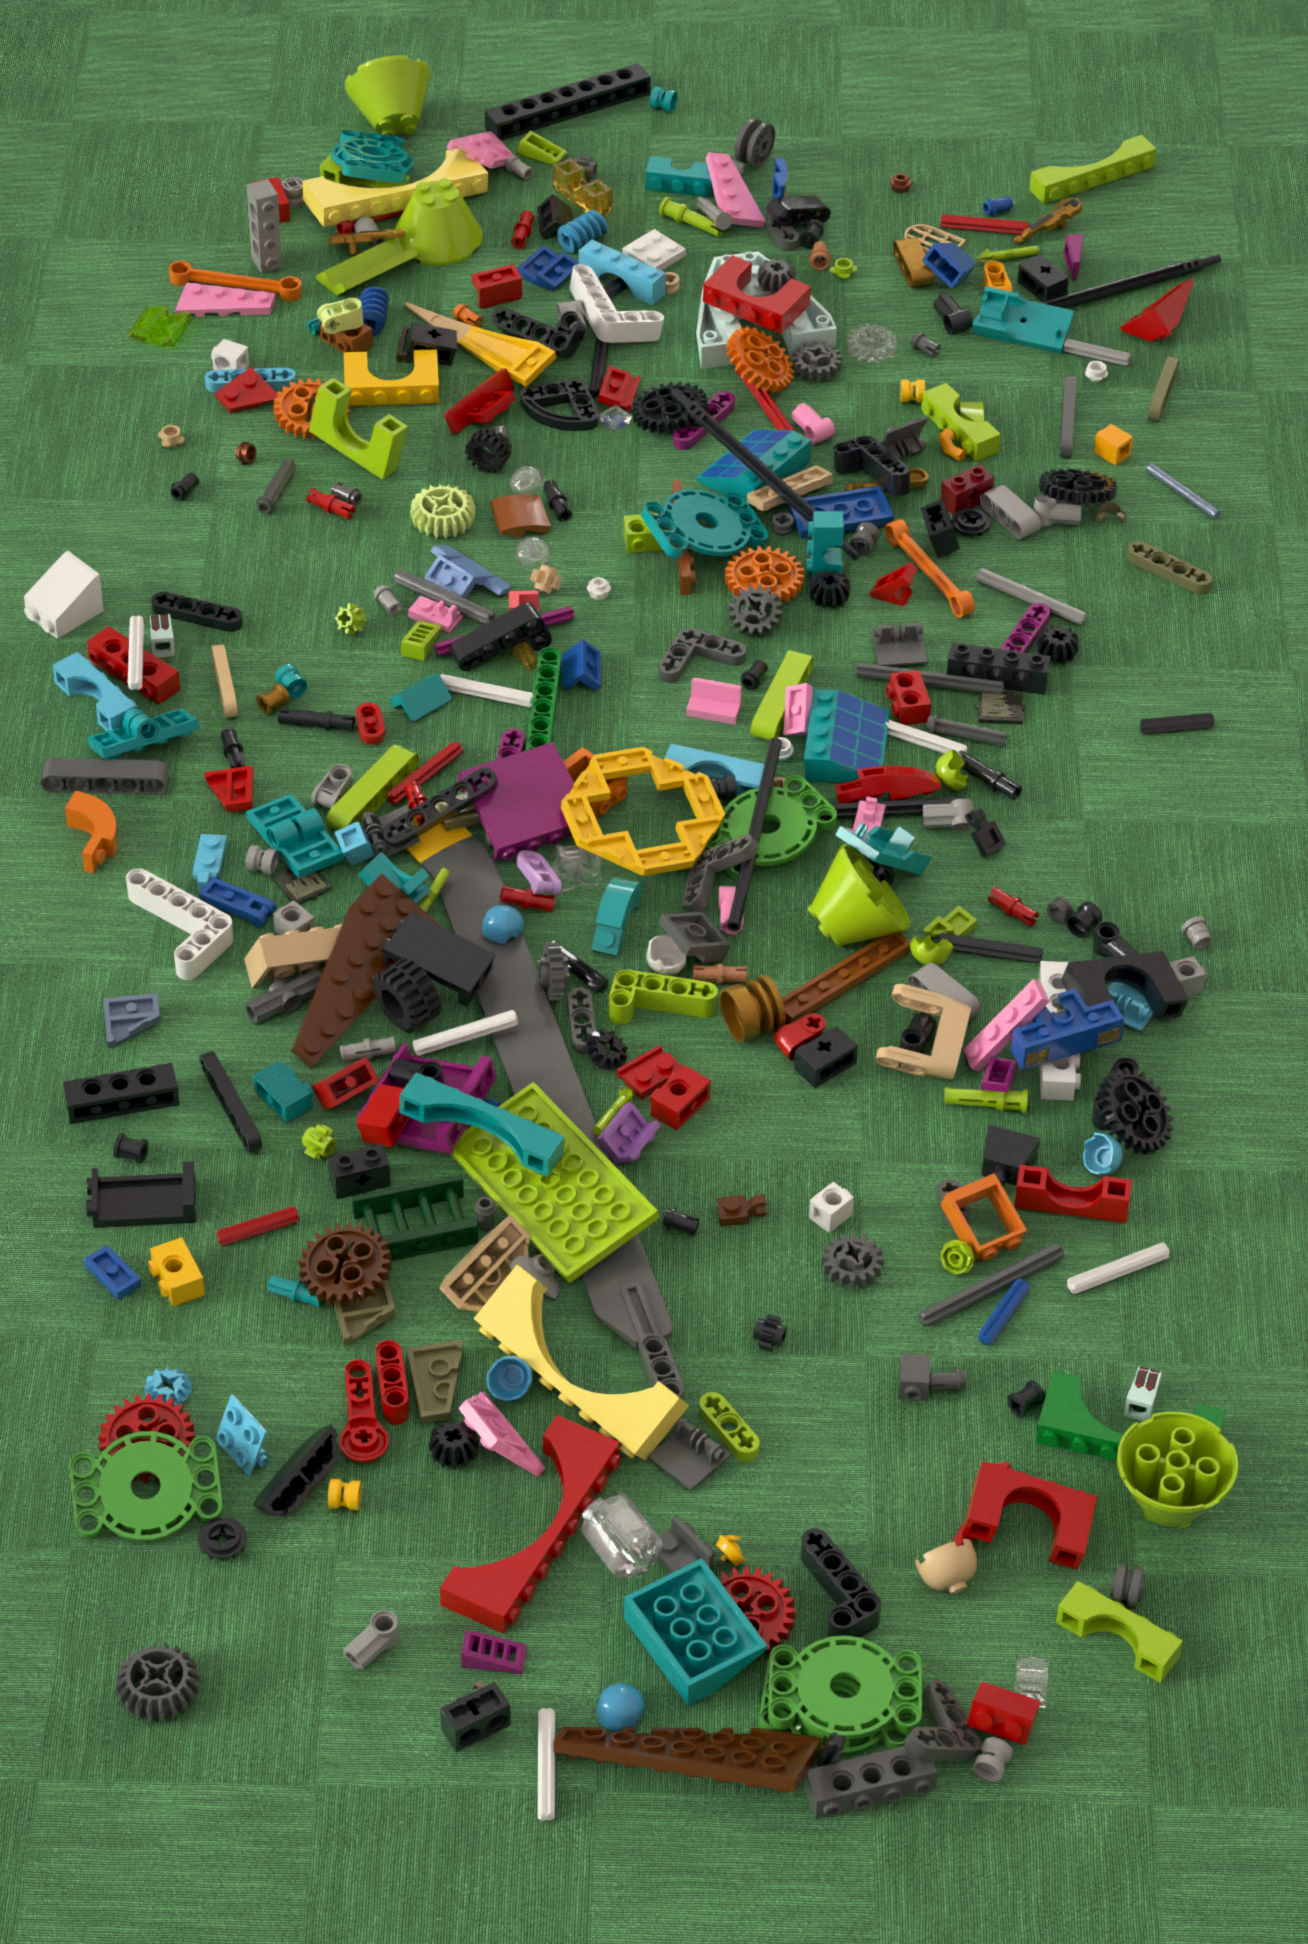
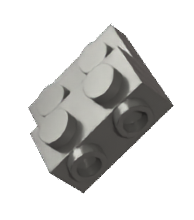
[658,912,731,963]

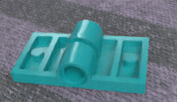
[87,708,200,759]
[246,794,344,878]

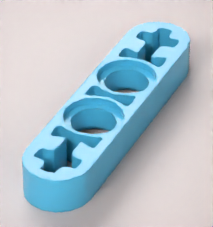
[205,368,296,392]

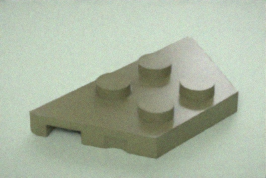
[326,1268,396,1346]

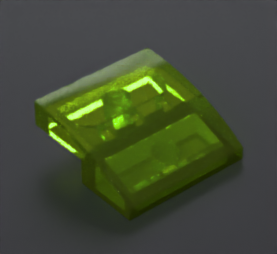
[128,305,192,347]

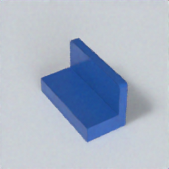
[562,639,601,691]

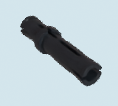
[278,707,356,732]
[959,750,1022,801]

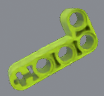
[609,970,718,1025]

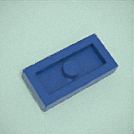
[84,1245,142,1300]

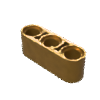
[893,237,934,288]

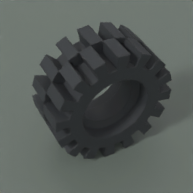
[465,427,512,473]

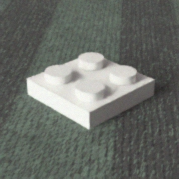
[622,229,686,271]

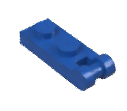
[199,877,277,928]

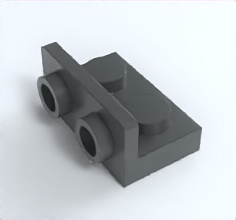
[648,1516,715,1574]

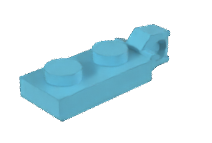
[193,834,227,893]

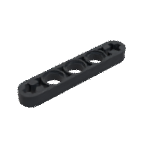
[383,768,498,847]
[199,1051,262,1153]

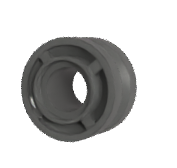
[1110,1562,1145,1609]

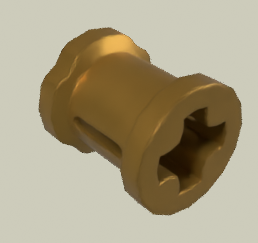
[256,683,290,715]

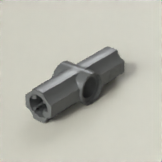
[245,969,321,1024]

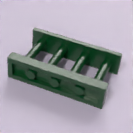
[352,1175,478,1261]

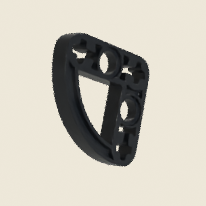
[520,379,599,431]

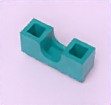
[645,156,713,197]
[806,511,844,578]

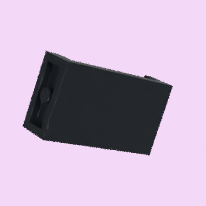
[381,911,495,1007]
[86,1162,196,1228]

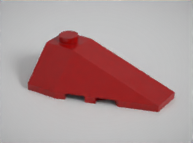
[1120,278,1194,342]

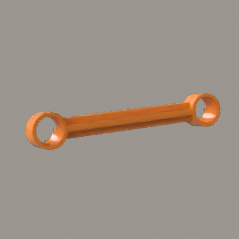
[169,261,302,301]
[885,519,975,618]

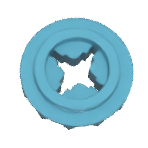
[144,1366,192,1406]

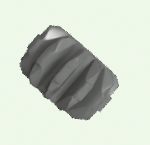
[757,258,796,294]

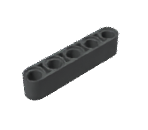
[40,758,169,795]

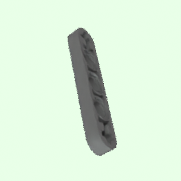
[1060,376,1077,457]

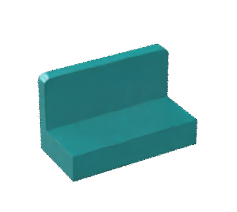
[389,673,452,722]

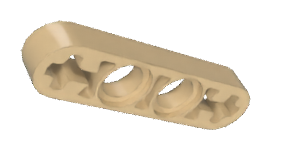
[211,644,238,719]

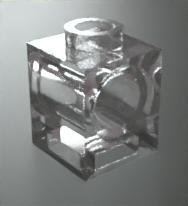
[1015,1656,1049,1708]

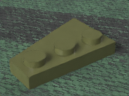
[406,1339,464,1424]

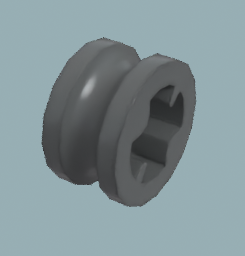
[772,512,794,536]
[1047,896,1073,923]

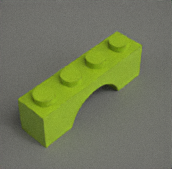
[320,154,410,188]
[921,383,1001,462]
[1056,1581,1183,1683]

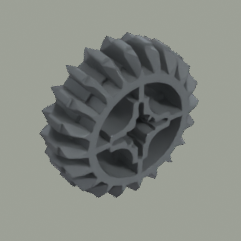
[116,1642,200,1723]

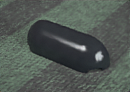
[253,1424,339,1516]

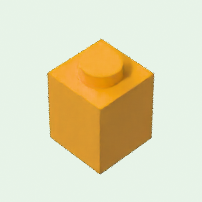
[1094,424,1133,466]

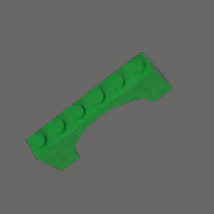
[1036,1370,1226,1461]

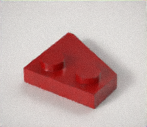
[215,367,277,413]
[204,766,255,812]

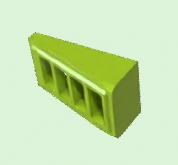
[517,131,567,166]
[401,620,442,661]

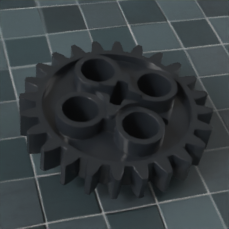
[632,381,708,434]
[1039,468,1117,505]
[1097,1067,1174,1155]

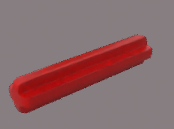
[217,1206,299,1246]

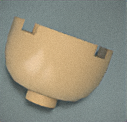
[915,1539,977,1594]

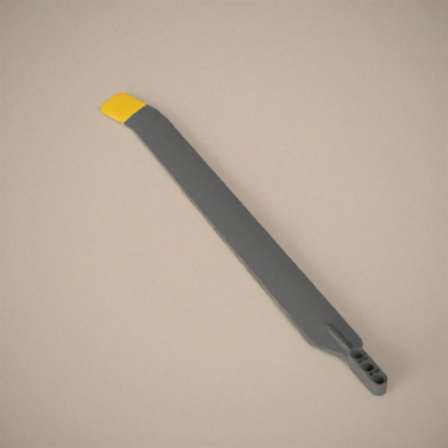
[406,816,684,1401]

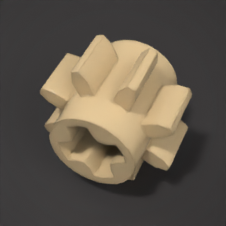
[530,565,562,594]

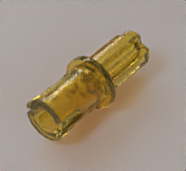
[512,641,537,671]

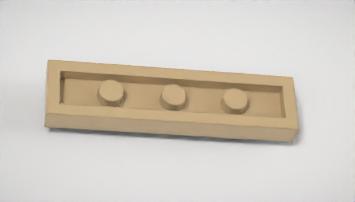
[747,465,833,511]

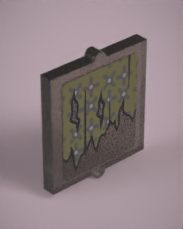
[976,692,1025,725]
[272,867,332,905]

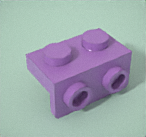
[596,1102,661,1165]

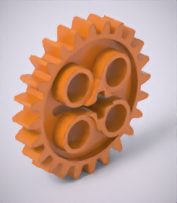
[726,326,795,393]
[273,378,350,440]
[725,546,804,602]

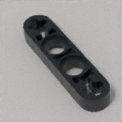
[151,592,243,632]

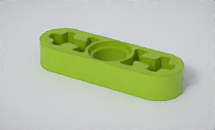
[699,1392,760,1462]

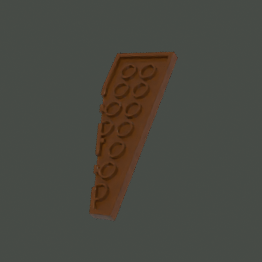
[554,1727,822,1793]

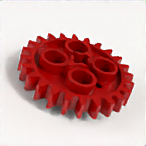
[98,1393,195,1484]
[720,1566,796,1660]

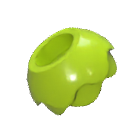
[940,1240,974,1274]

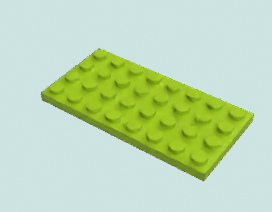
[450,1082,660,1284]

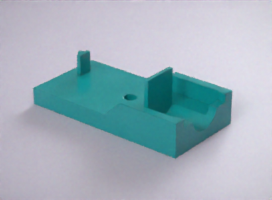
[972,286,1074,354]
[835,822,932,875]

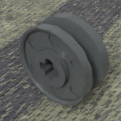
[735,117,776,168]

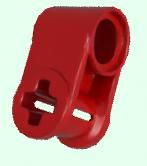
[773,1013,826,1060]

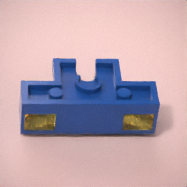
[1011,988,1124,1070]

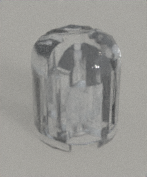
[578,1491,662,1579]

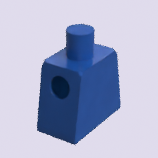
[922,243,976,289]

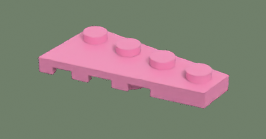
[706,152,766,228]
[175,283,276,318]

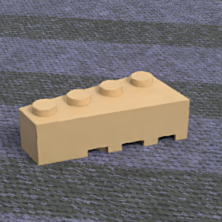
[244,924,342,988]

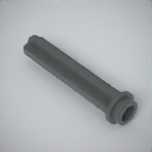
[256,458,297,514]
[926,714,1007,746]

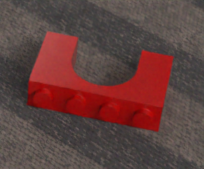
[703,255,811,334]
[962,1461,1097,1570]

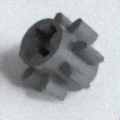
[571,154,598,183]

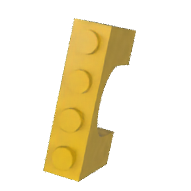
[344,350,439,406]

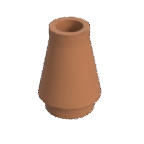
[809,241,831,270]

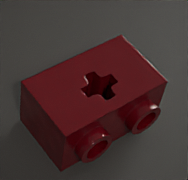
[940,464,994,515]

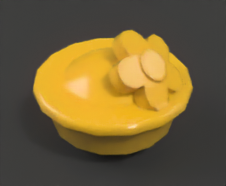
[715,1535,746,1566]

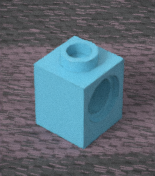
[335,821,375,866]

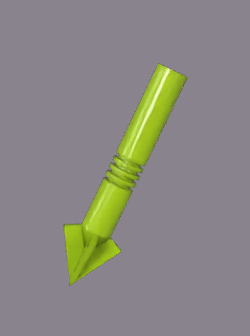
[975,246,1039,264]
[418,868,450,912]
[592,1089,633,1136]

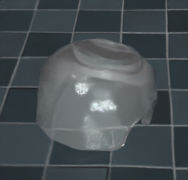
[509,465,547,495]
[514,536,551,571]

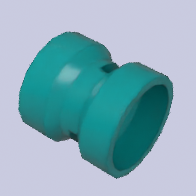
[650,86,678,112]
[275,664,308,699]

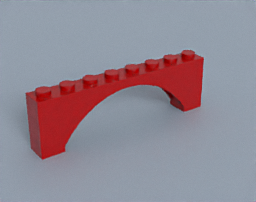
[440,1415,622,1634]

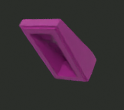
[1064,234,1084,281]
[981,1057,1017,1092]
[461,1630,527,1674]

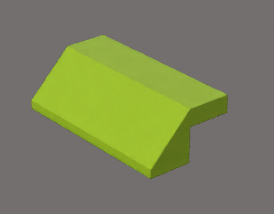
[315,237,418,296]

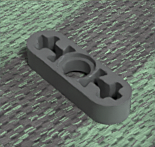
[568,988,596,1054]

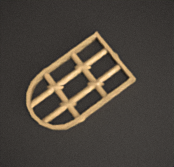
[904,224,966,256]

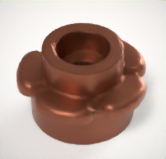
[890,173,912,193]
[235,442,257,465]

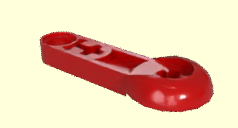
[339,1359,389,1464]

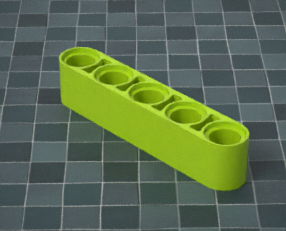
[750,650,814,741]
[326,744,420,830]

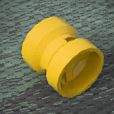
[900,379,925,403]
[328,1478,362,1511]

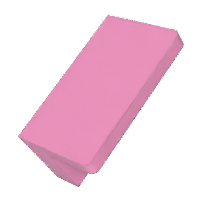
[686,678,742,725]

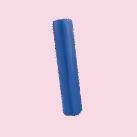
[978,1278,1029,1345]

